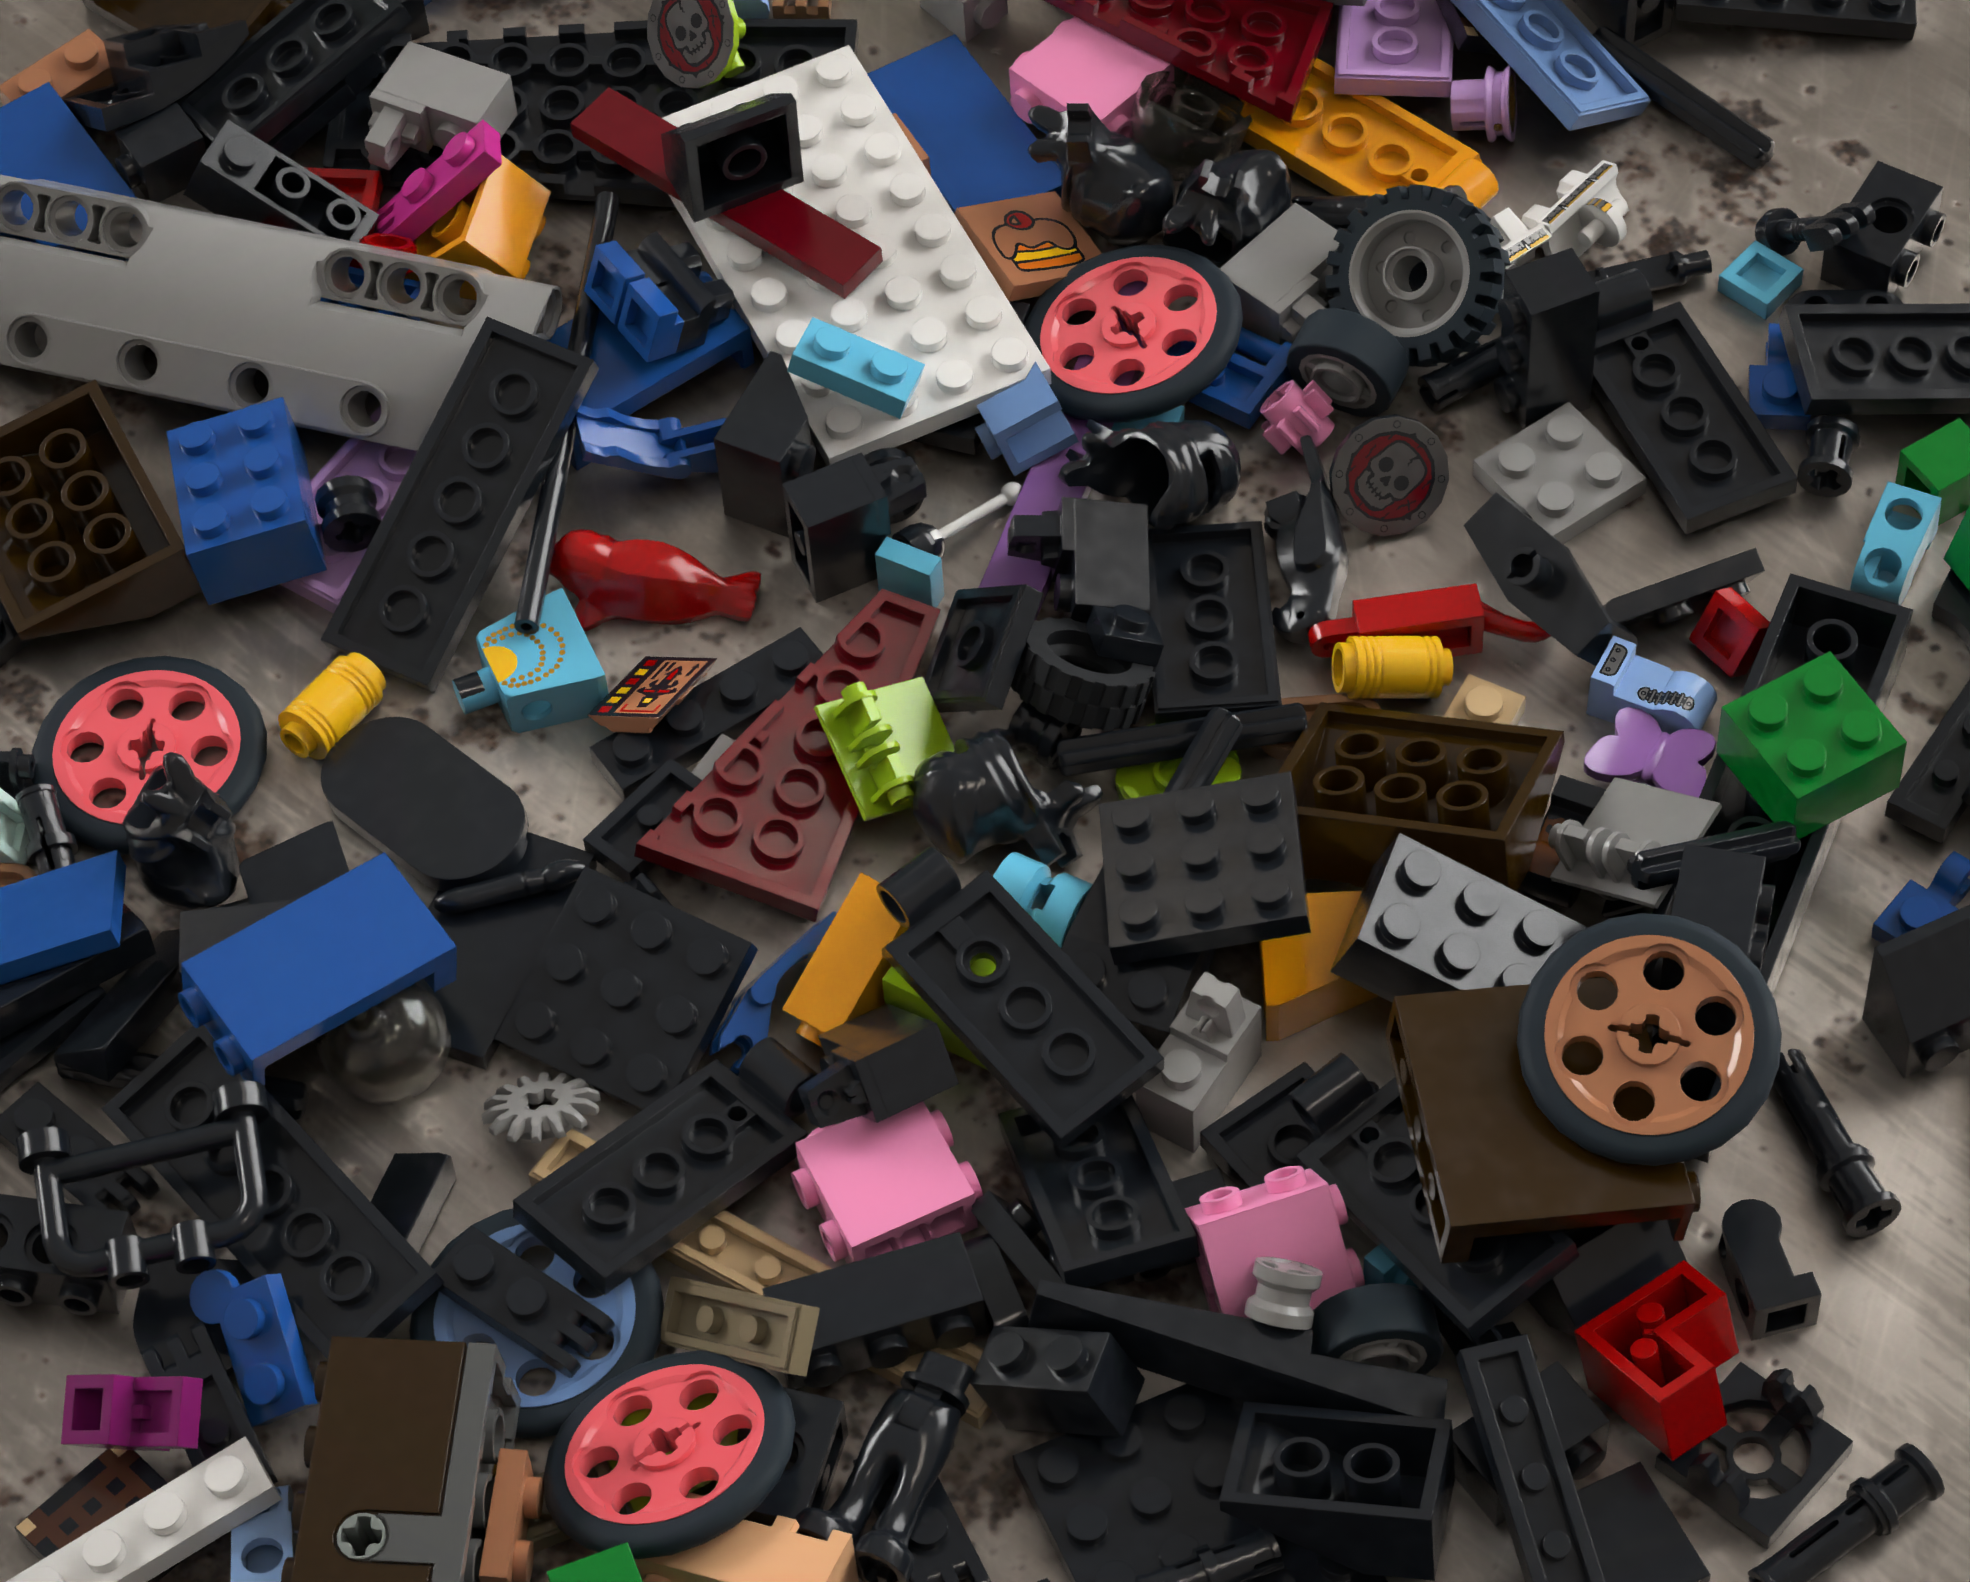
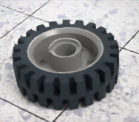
[1325,184,1511,367]

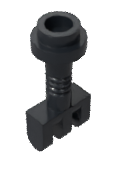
[1755,201,1876,256]

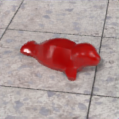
[549,529,762,631]

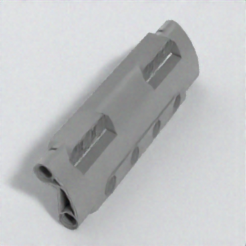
[0,174,562,451]

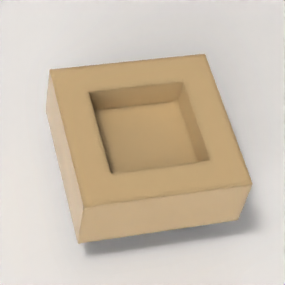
[1443,674,1526,725]

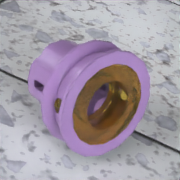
[1450,65,1517,143]

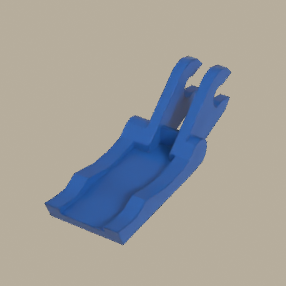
[574,405,727,479]
[709,911,837,1076]

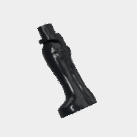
[794,1351,974,1582]

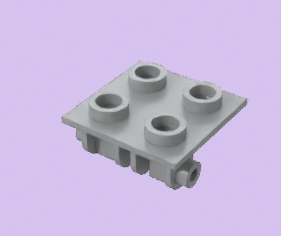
[1548,777,1722,909]

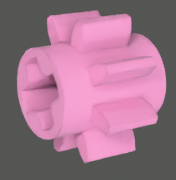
[1260,380,1335,455]

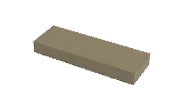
[660,1276,820,1377]

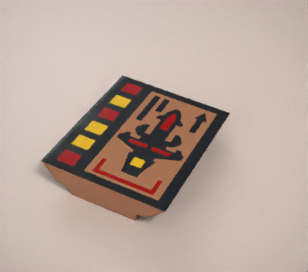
[588,656,717,733]

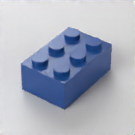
[166,397,327,605]

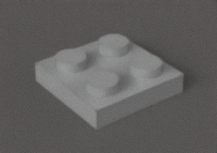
[1472,402,1647,544]

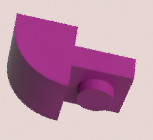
[61,1374,203,1451]

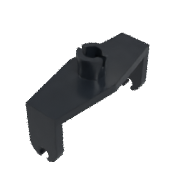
[1463,492,1638,666]

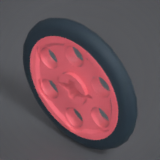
[1025,245,1243,423]
[32,656,267,855]
[543,1350,796,1559]

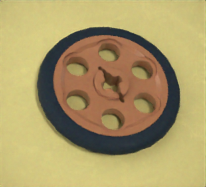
[1517,913,1782,1166]

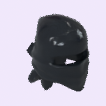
[1027,103,1175,248]
[1161,149,1291,264]
[1058,419,1241,530]
[911,728,1103,868]
[123,752,240,911]

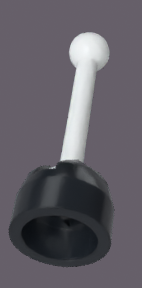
[892,482,1022,559]

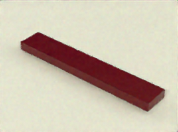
[570,87,883,299]

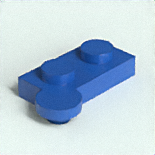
[189,1269,320,1427]

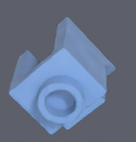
[975,361,1079,476]

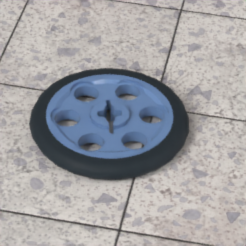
[409,1208,664,1439]

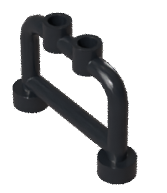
[16,1080,269,1290]

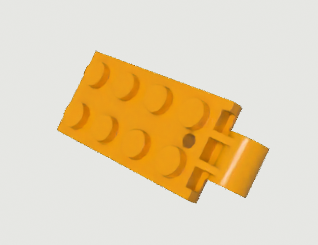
[1217,58,1499,209]

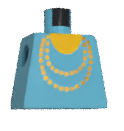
[452,588,609,733]

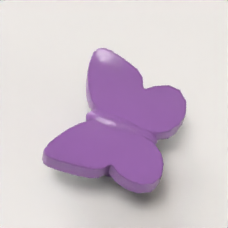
[1583,707,1716,798]

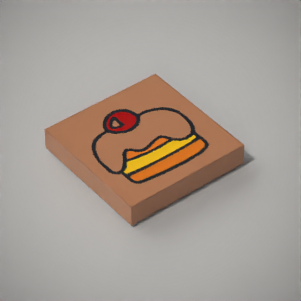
[955,191,1102,302]

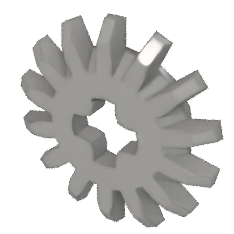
[482,1072,601,1143]

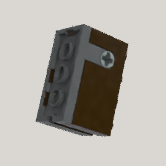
[281,1336,521,1582]

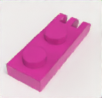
[377,120,502,241]

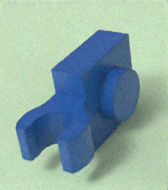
[1747,323,1811,430]
[1871,851,1970,943]

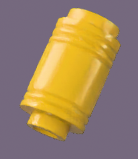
[1332,636,1453,699]
[278,652,386,760]

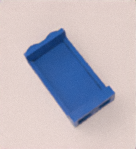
[546,271,755,471]
[178,852,457,1085]

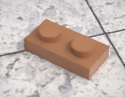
[0,29,113,105]
[479,1448,544,1582]

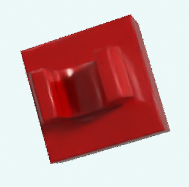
[1689,587,1770,678]

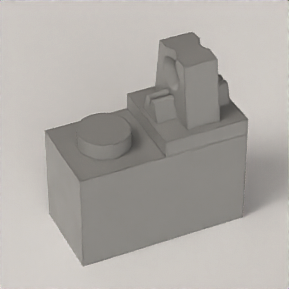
[364,41,518,170]
[1220,203,1339,345]
[1136,972,1262,1153]

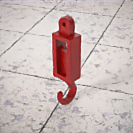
[1308,583,1551,658]

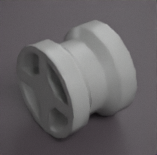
[1244,1257,1323,1330]

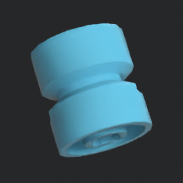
[993,852,1093,948]

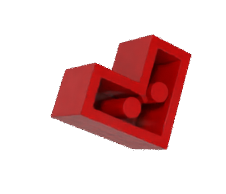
[1574,1260,1739,1461]

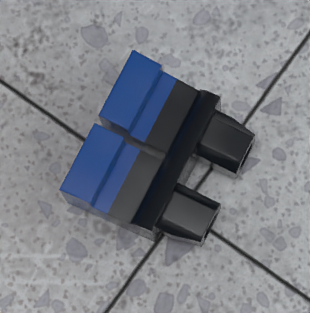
[584,231,734,363]

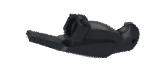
[1264,435,1349,644]

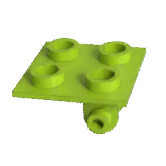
[814,676,954,821]

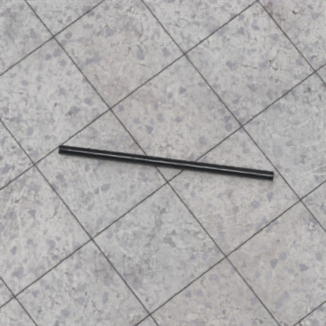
[514,191,620,634]

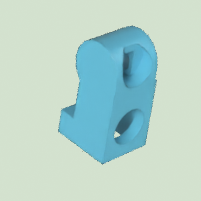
[1850,481,1942,606]

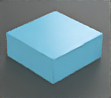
[1717,240,1804,320]
[875,536,945,608]

